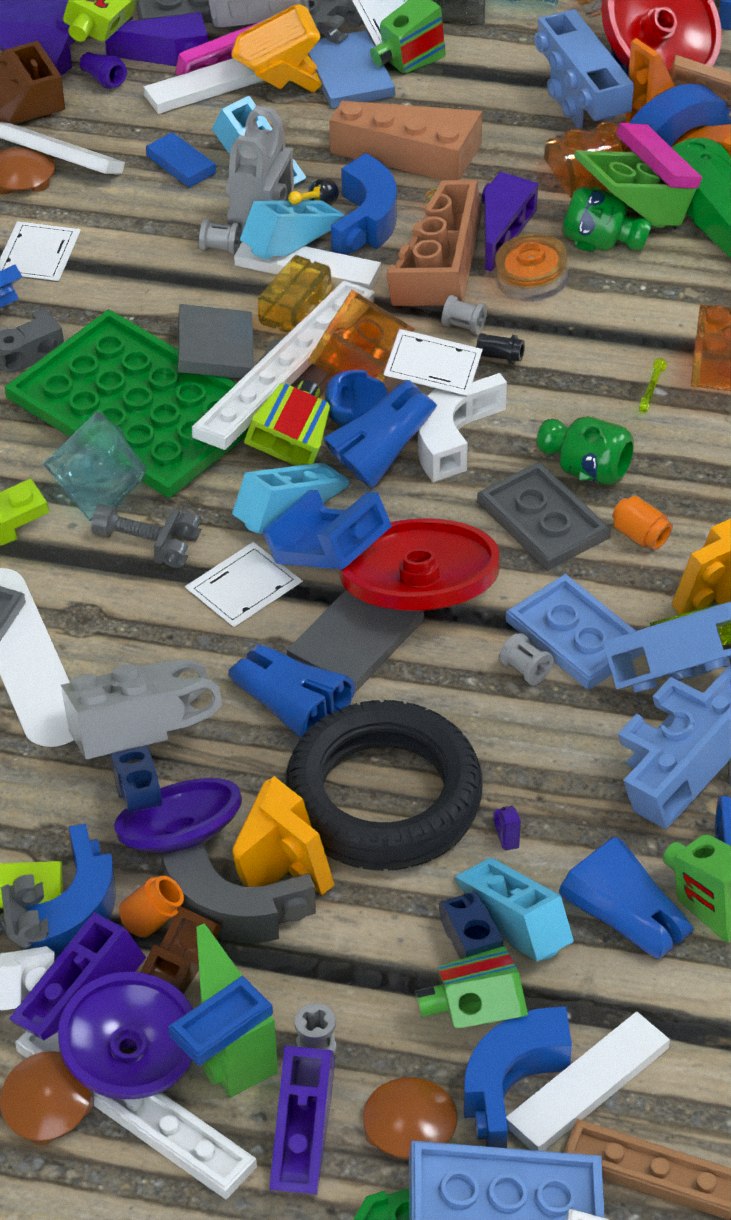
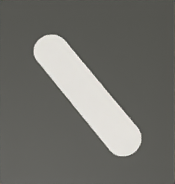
[0,568,74,747]

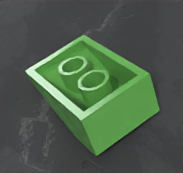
[574,150,696,228]
[196,923,278,1098]

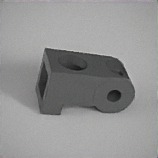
[0,308,64,373]

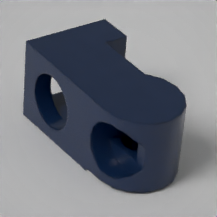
[110,745,162,813]
[439,891,504,959]

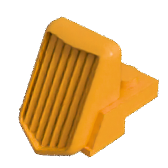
[231,4,322,93]
[671,518,731,616]
[232,776,335,895]

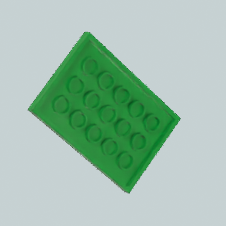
[4,309,249,499]

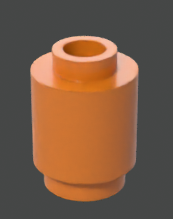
[612,495,673,550]
[119,876,184,938]

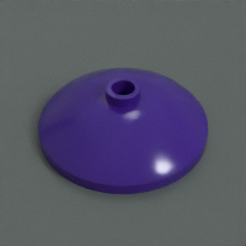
[114,778,242,853]
[58,972,193,1100]

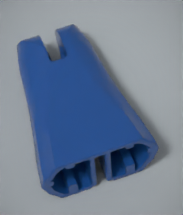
[323,380,437,489]
[228,644,355,738]
[559,837,694,959]

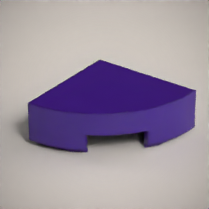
[492,805,521,851]

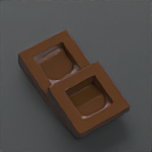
[140,906,222,994]

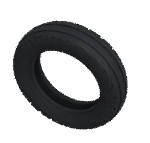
[285,700,483,871]

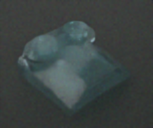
[43,411,147,521]

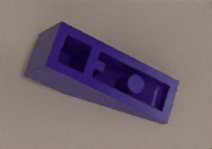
[105,12,208,66]
[481,171,538,271]
[9,912,146,1041]
[269,1046,336,1195]

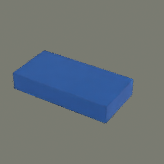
[146,132,216,188]
[168,975,273,1066]

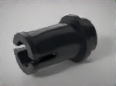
[476,333,525,364]

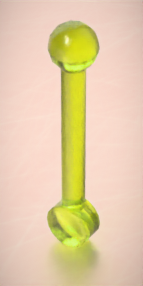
[639,358,667,413]

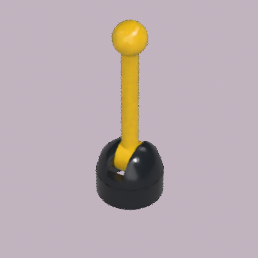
[288,178,339,206]

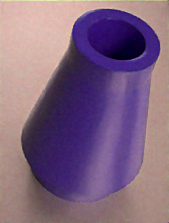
[79,52,127,88]

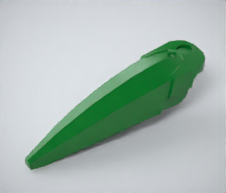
[672,138,731,258]

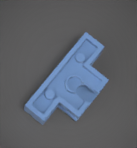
[534,9,634,129]
[603,601,731,693]
[618,665,731,830]

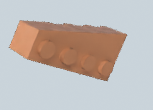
[329,101,482,180]
[386,180,482,306]

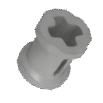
[199,219,241,254]
[441,295,487,336]
[499,633,554,686]
[295,1003,336,1054]

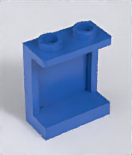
[263,490,392,570]

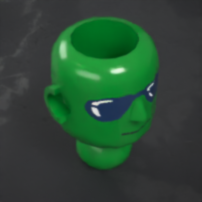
[562,186,652,252]
[536,416,634,485]

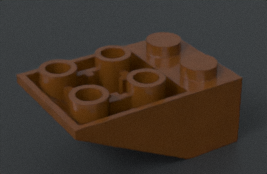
[0,40,65,125]

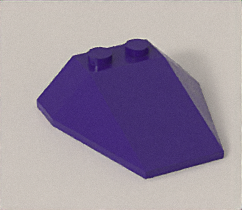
[0,0,133,76]

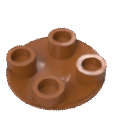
[0,146,55,194]
[0,1051,94,1145]
[363,1077,457,1159]

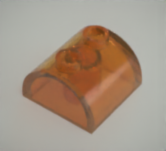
[544,122,632,198]

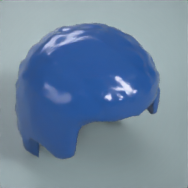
[325,370,388,426]

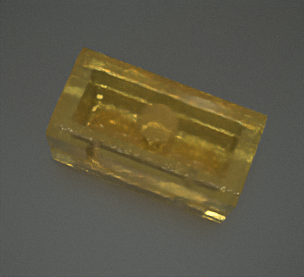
[257,255,334,334]

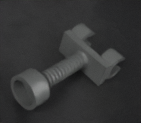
[91,504,202,568]
[0,874,49,949]

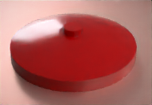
[601,0,722,70]
[339,518,500,610]

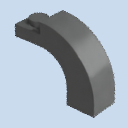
[161,844,316,943]

